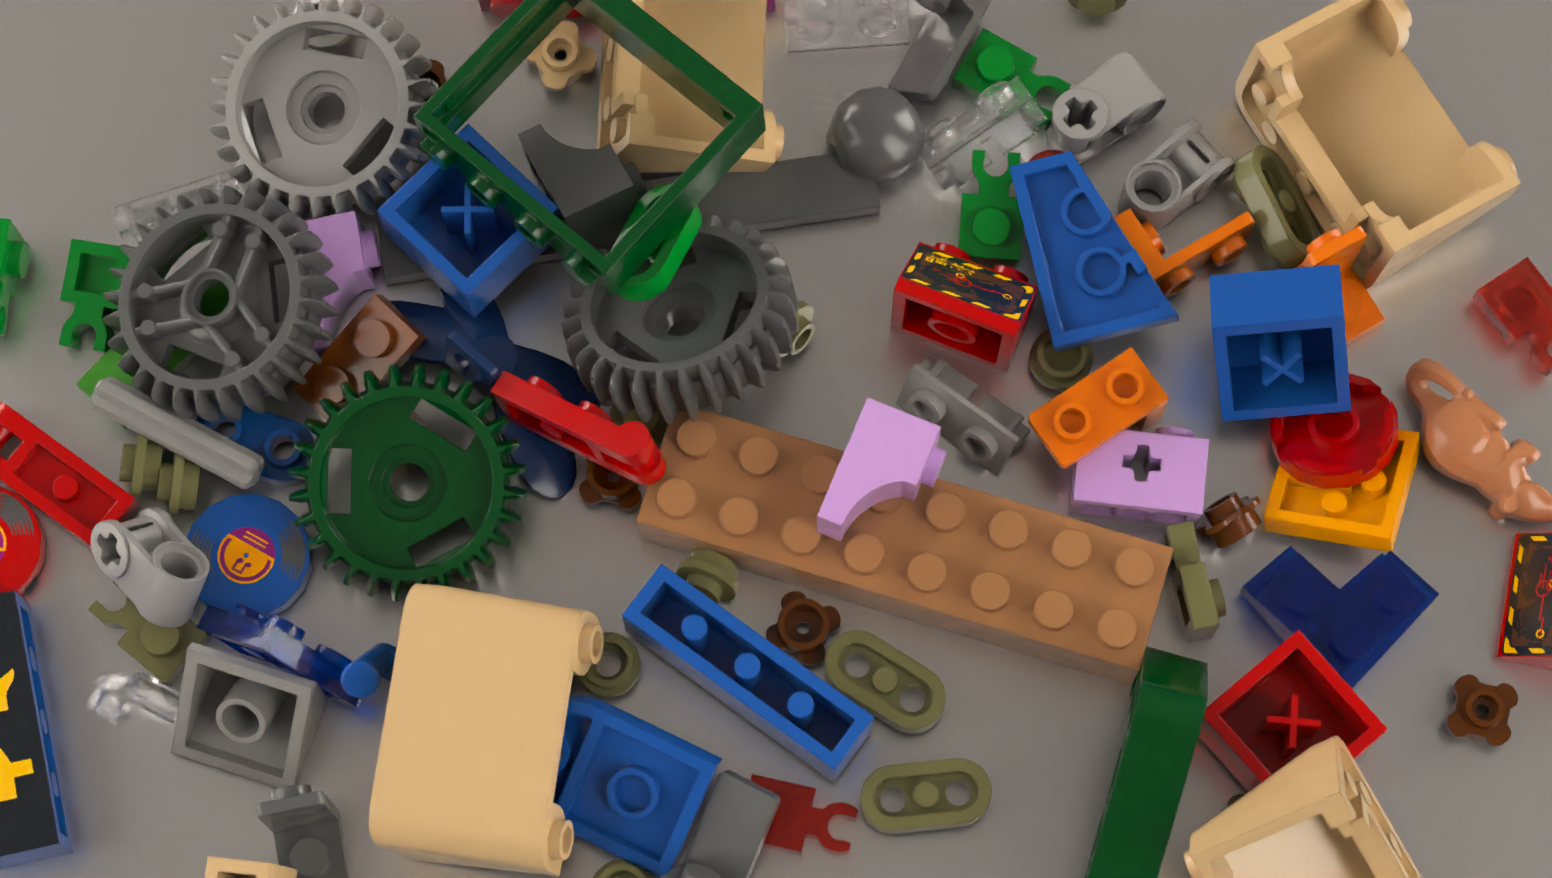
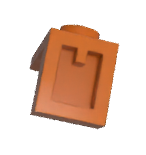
[1114,208,1256,297]
[1297,225,1385,346]
[1028,347,1169,469]

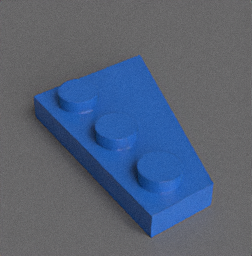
[1009,151,1180,352]

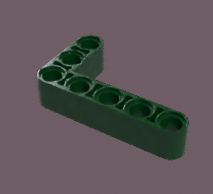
[1084,646,1208,878]

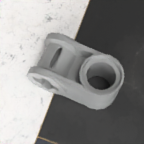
[1046,51,1167,164]
[1117,118,1235,232]
[90,506,210,628]

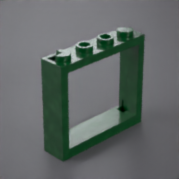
[413,0,766,296]

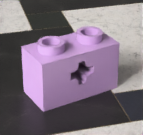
[1068,426,1209,529]

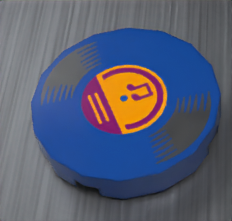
[187,494,313,623]

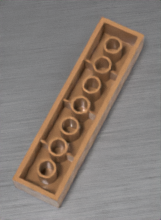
[636,409,1174,686]

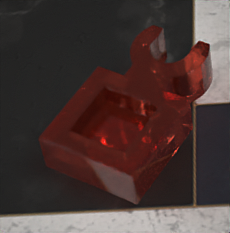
[1472,257,1552,377]
[751,774,858,856]

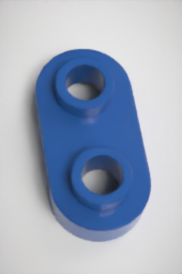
[195,404,315,488]

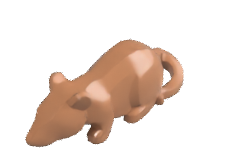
[1405,358,1552,522]

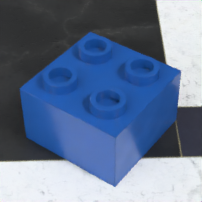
[377,124,561,318]
[1209,264,1351,422]

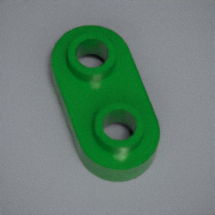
[612,184,702,302]

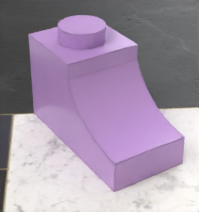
[305,210,382,356]
[816,397,947,541]

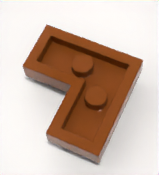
[293,294,430,428]

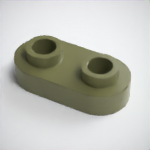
[1232,145,1321,268]
[825,630,945,734]
[860,758,992,834]

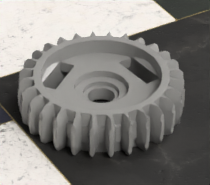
[208,0,439,220]

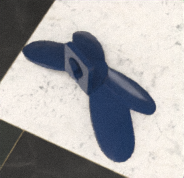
[390,287,601,498]

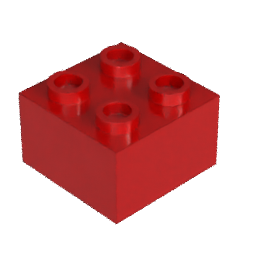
[1199,629,1388,792]

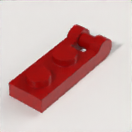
[490,371,666,485]
[0,401,140,548]

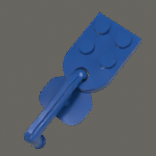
[340,643,723,877]

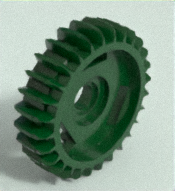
[288,364,528,602]

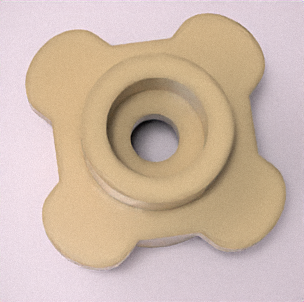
[526,20,597,91]

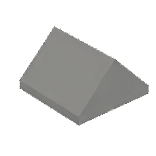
[171,642,329,788]

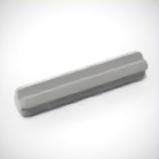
[90,377,265,489]

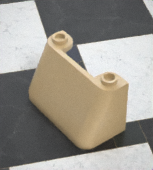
[597,0,784,173]
[1235,0,1521,289]
[368,583,604,876]
[1184,736,1422,878]

